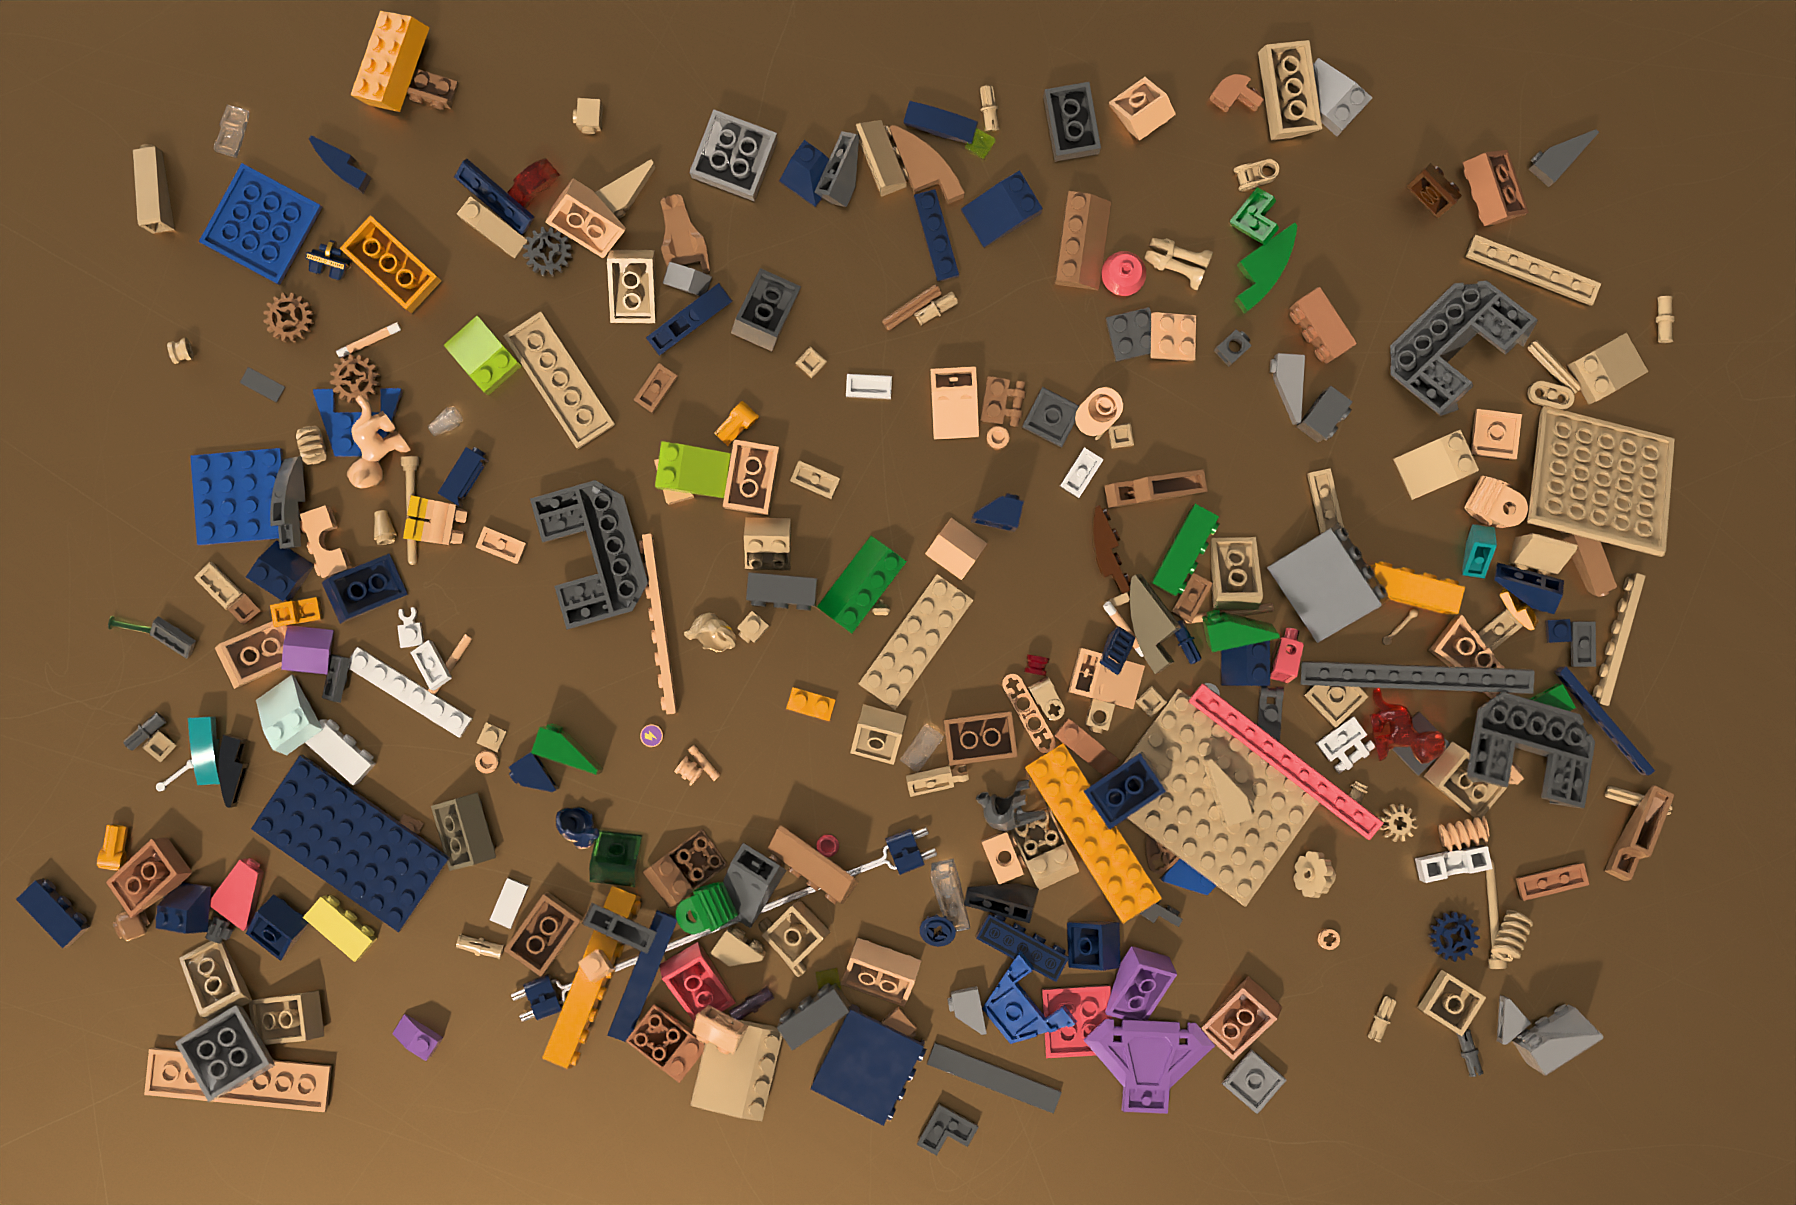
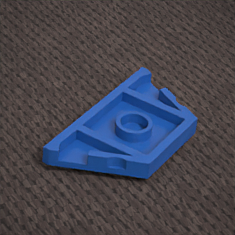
[1159,859,1216,895]

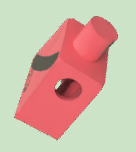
[1270,628,1304,683]

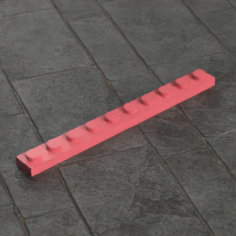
[1188,683,1383,840]

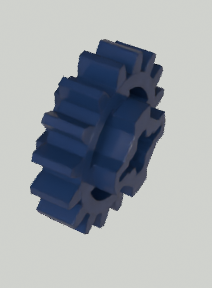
[1428,911,1480,962]

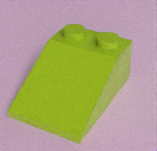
[444,316,522,395]
[655,441,731,498]

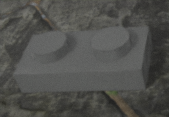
[1571,622,1596,667]

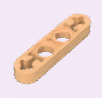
[1002,674,1056,753]

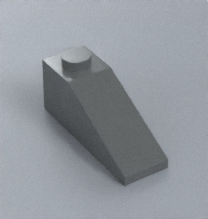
[1529,129,1599,187]
[815,131,859,207]

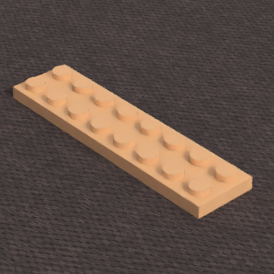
[144,1048,332,1112]

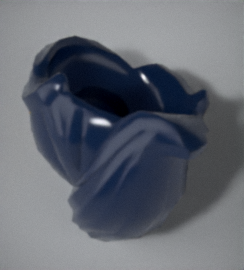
[556,807,600,849]

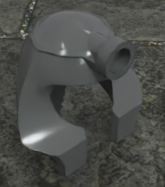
[976,779,1046,831]

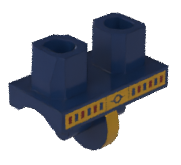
[305,240,353,280]

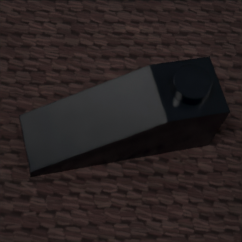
[964,883,1039,923]

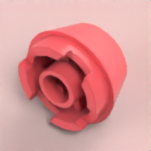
[1102,251,1146,296]

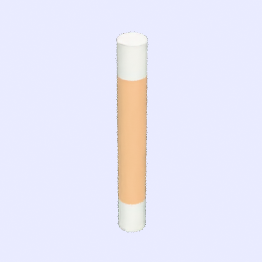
[336,322,401,358]
[1103,601,1144,657]

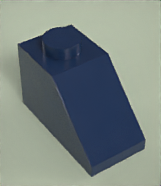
[509,752,559,792]

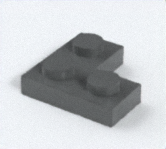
[917,1104,979,1156]

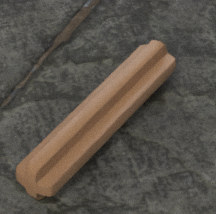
[882,284,942,330]

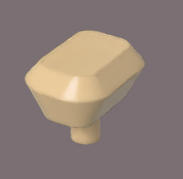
[872,600,890,615]

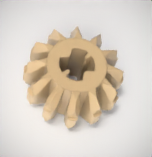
[296,425,327,465]
[1379,804,1418,842]

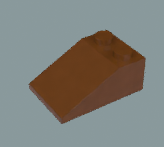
[1406,163,1462,218]

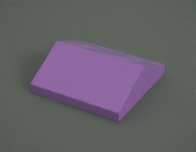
[281,625,334,675]

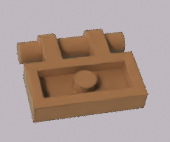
[980,376,1026,427]

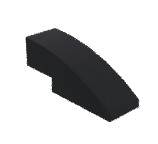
[219,734,249,808]

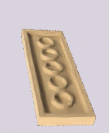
[504,312,615,449]
[859,574,973,710]

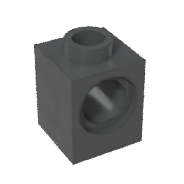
[1214,329,1252,367]

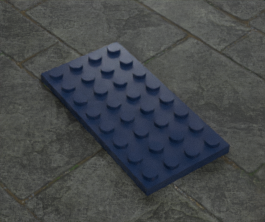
[251,754,450,932]

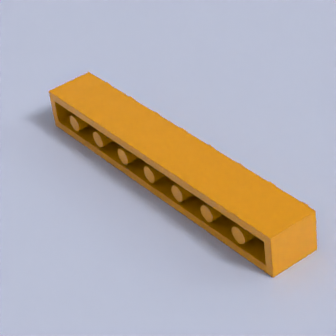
[542,886,641,1069]

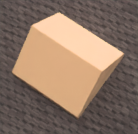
[925,518,988,580]

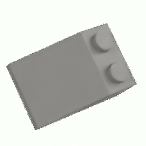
[1313,58,1372,136]

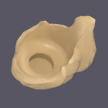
[684,612,736,652]

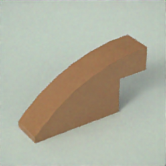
[889,125,965,204]
[1105,469,1208,508]
[1604,785,1674,881]

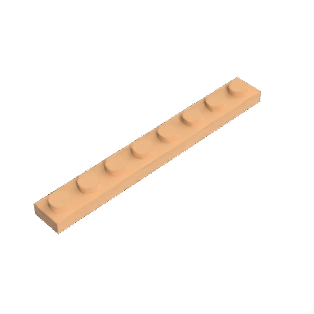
[639,534,678,714]

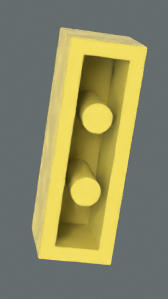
[303,895,377,962]

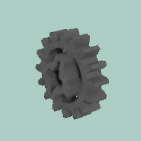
[523,227,572,276]

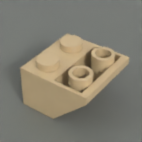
[744,517,791,570]
[711,926,766,966]

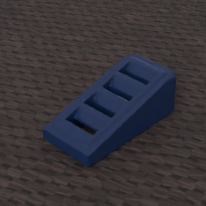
[1099,626,1135,675]

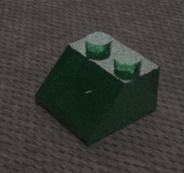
[589,830,642,887]

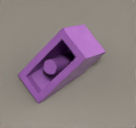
[392,1014,443,1061]

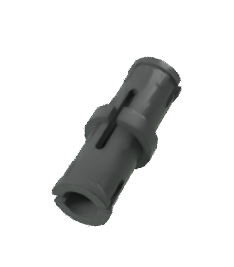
[1456,1029,1484,1077]

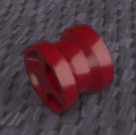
[1024,654,1049,676]

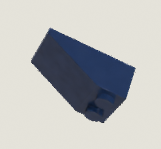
[961,170,1043,248]
[322,554,408,624]
[1083,751,1168,830]

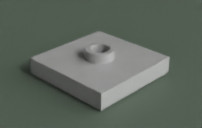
[1222,1049,1286,1114]

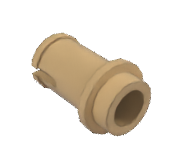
[1349,781,1368,803]

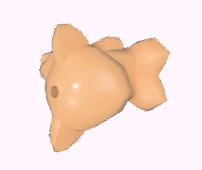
[347,395,410,488]

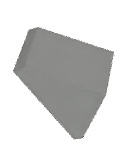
[662,262,712,296]
[1497,995,1531,1044]

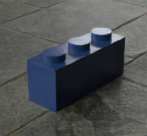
[16,878,90,949]

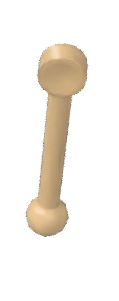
[1382,609,1418,645]

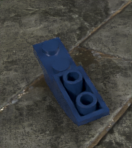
[646,283,732,356]

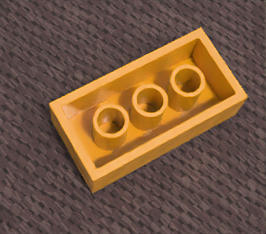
[351,11,430,112]
[340,215,442,314]
[1370,561,1465,615]

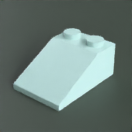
[256,675,323,755]

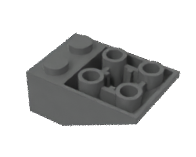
[723,843,787,929]

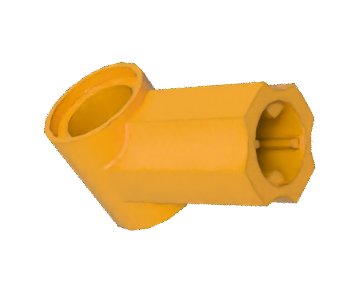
[714,401,759,447]
[97,824,128,871]

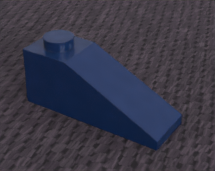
[1494,562,1564,614]

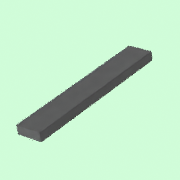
[927,1042,1062,1114]

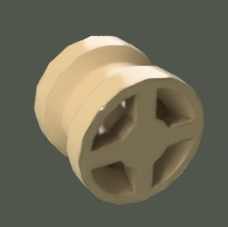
[167,338,193,364]

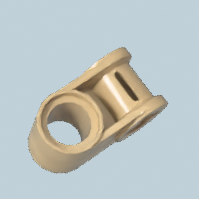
[1234,159,1279,191]
[1028,676,1065,721]

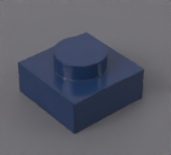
[1545,619,1572,643]

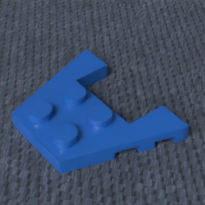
[313,388,403,457]
[982,952,1077,1044]

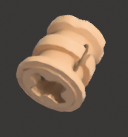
[674,756,705,786]

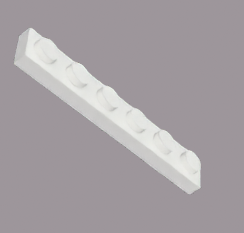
[348,647,473,738]

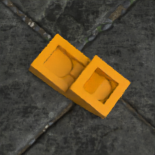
[1500,588,1539,631]
[270,597,323,627]

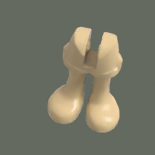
[1144,238,1213,291]

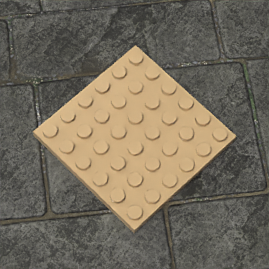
[1528,405,1675,557]

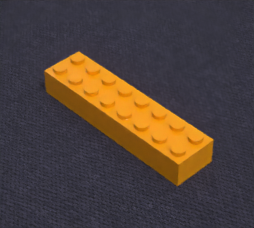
[1025,744,1162,923]

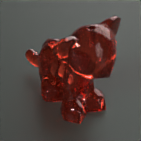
[1370,688,1446,764]

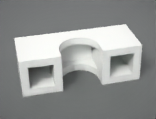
[1415,845,1493,883]

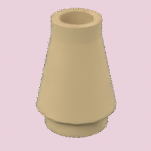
[374,510,396,545]

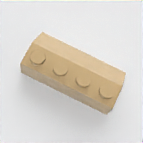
[1258,40,1322,140]

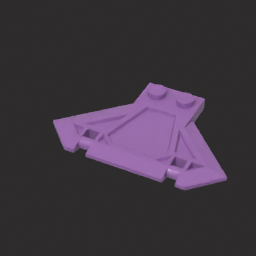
[1083,1019,1215,1113]

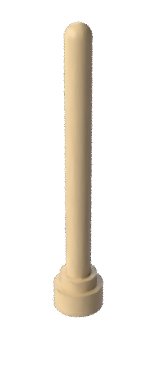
[401,456,419,565]
[1486,859,1508,969]

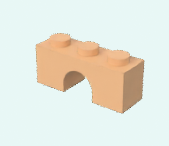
[299,505,352,579]

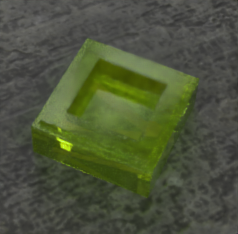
[965,128,996,160]
[815,967,842,990]

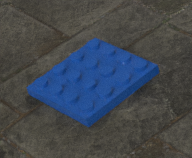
[199,163,322,285]
[190,448,283,545]

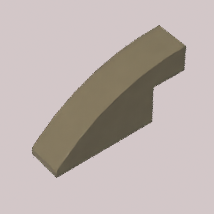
[1130,574,1182,674]

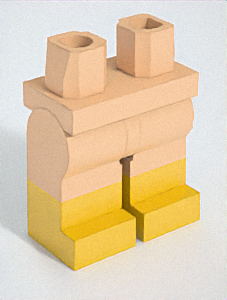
[403,495,467,545]

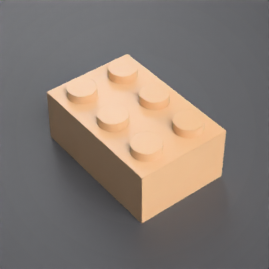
[723,440,780,516]

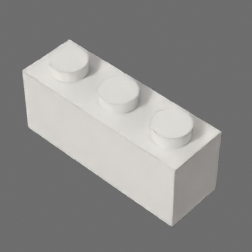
[305,719,376,785]

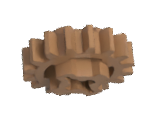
[263,293,314,342]
[330,354,381,403]

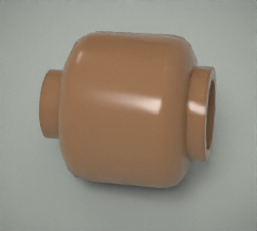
[113,911,150,941]

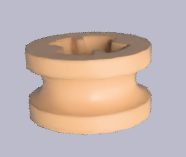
[1318,929,1340,950]

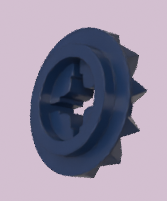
[920,914,956,947]

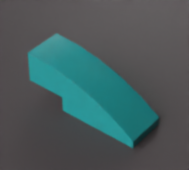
[188,717,220,785]

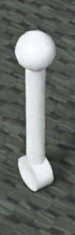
[156,759,193,791]

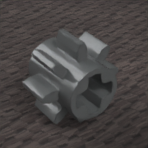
[205,916,233,944]

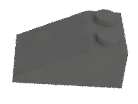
[731,268,801,351]

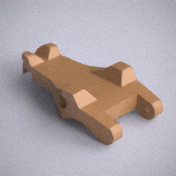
[660,194,710,273]

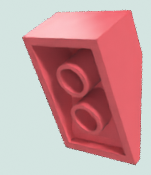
[660,942,736,1023]

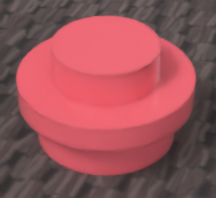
[816,834,839,857]

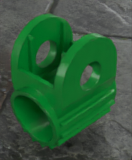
[676,882,738,934]

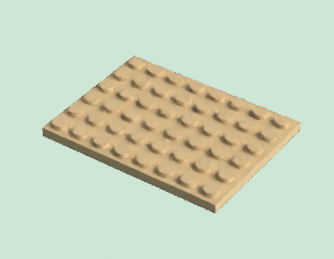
[1122,689,1320,906]

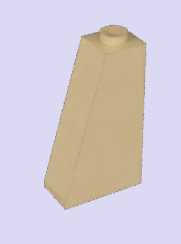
[133,144,175,233]

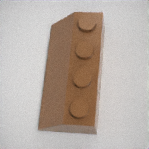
[1055,191,1111,290]
[767,825,858,904]

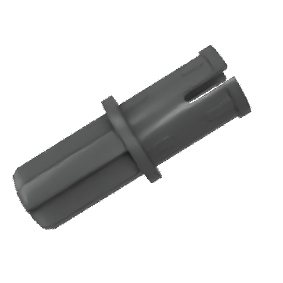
[123,712,167,751]

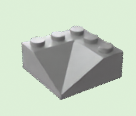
[689,109,778,202]
[1512,1004,1604,1075]
[175,1005,276,1102]

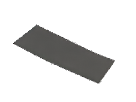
[240,367,285,402]

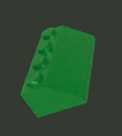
[817,536,907,634]

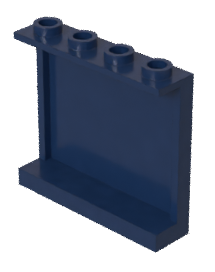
[810,1004,927,1126]

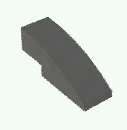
[582,903,657,953]

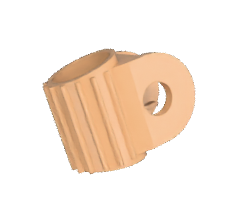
[1464,476,1528,528]

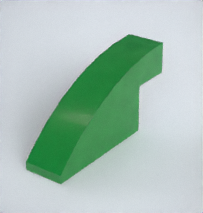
[1234,222,1297,314]

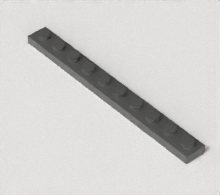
[1300,661,1534,693]

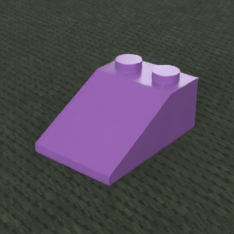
[1105,946,1177,1021]

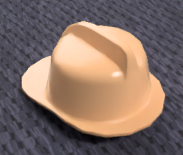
[1075,387,1124,436]

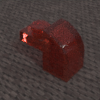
[507,158,560,208]

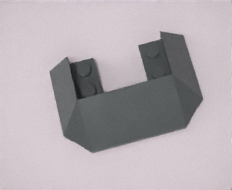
[1390,281,1538,416]
[530,480,648,630]
[1467,692,1595,808]

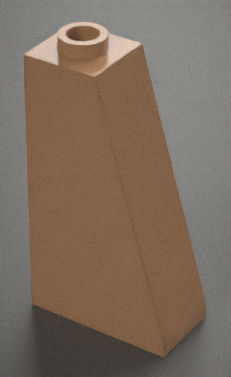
[1560,531,1617,597]

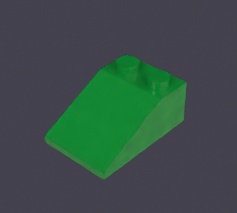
[1202,610,1280,652]
[531,723,603,775]

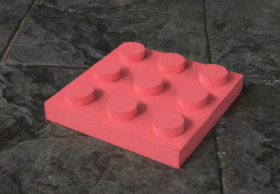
[1042,985,1112,1058]

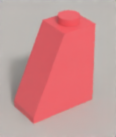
[210,858,264,931]

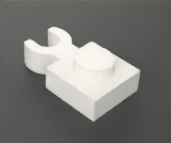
[398,607,424,648]

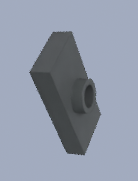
[150,617,196,659]
[322,654,350,703]

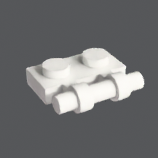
[1316,716,1375,774]

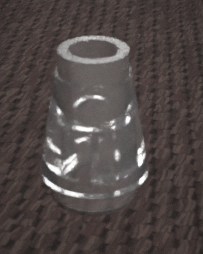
[428,406,463,436]

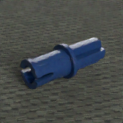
[1175,619,1202,664]

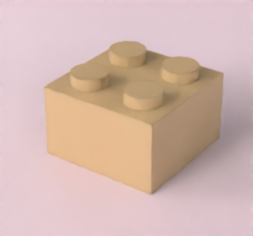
[1418,970,1486,1036]

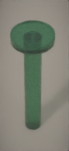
[108,616,151,634]

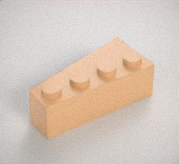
[1428,614,1516,699]

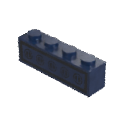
[976,912,1069,982]

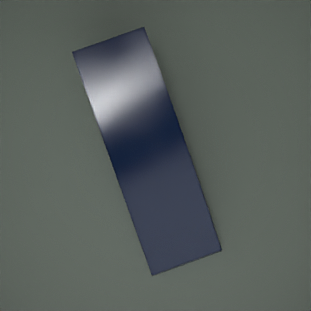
[903,101,978,144]
[309,135,372,194]

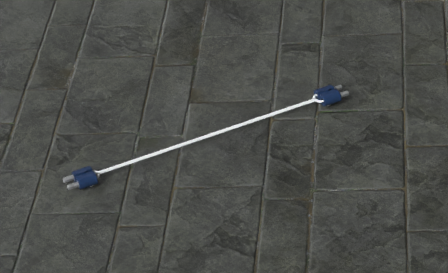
[511,827,937,1022]

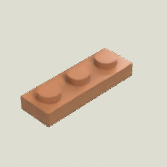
[1516,862,1589,901]

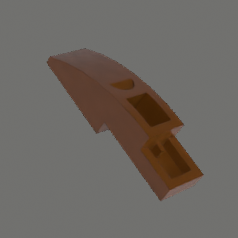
[1092,505,1131,595]

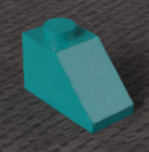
[1462,524,1497,578]

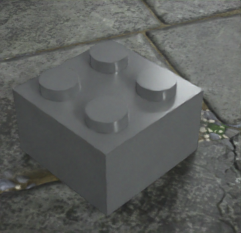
[1296,386,1352,443]

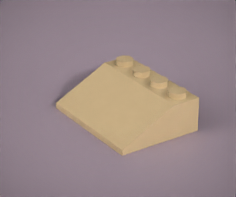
[690,1020,782,1121]

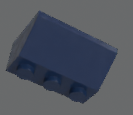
[971,493,1024,532]

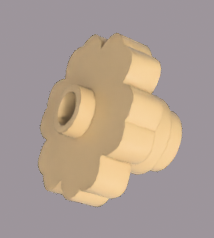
[1294,851,1336,898]

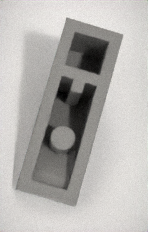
[1270,353,1305,425]

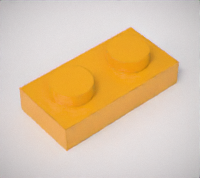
[786,687,836,721]

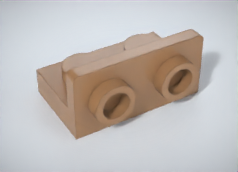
[406,68,459,110]

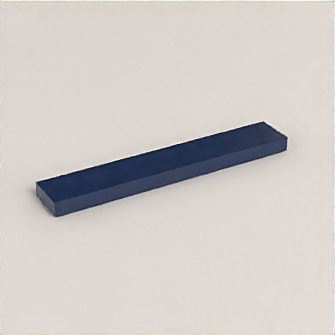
[1554,667,1655,776]
[607,910,677,1042]

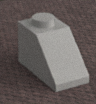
[947,986,987,1035]

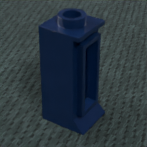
[438,447,489,508]

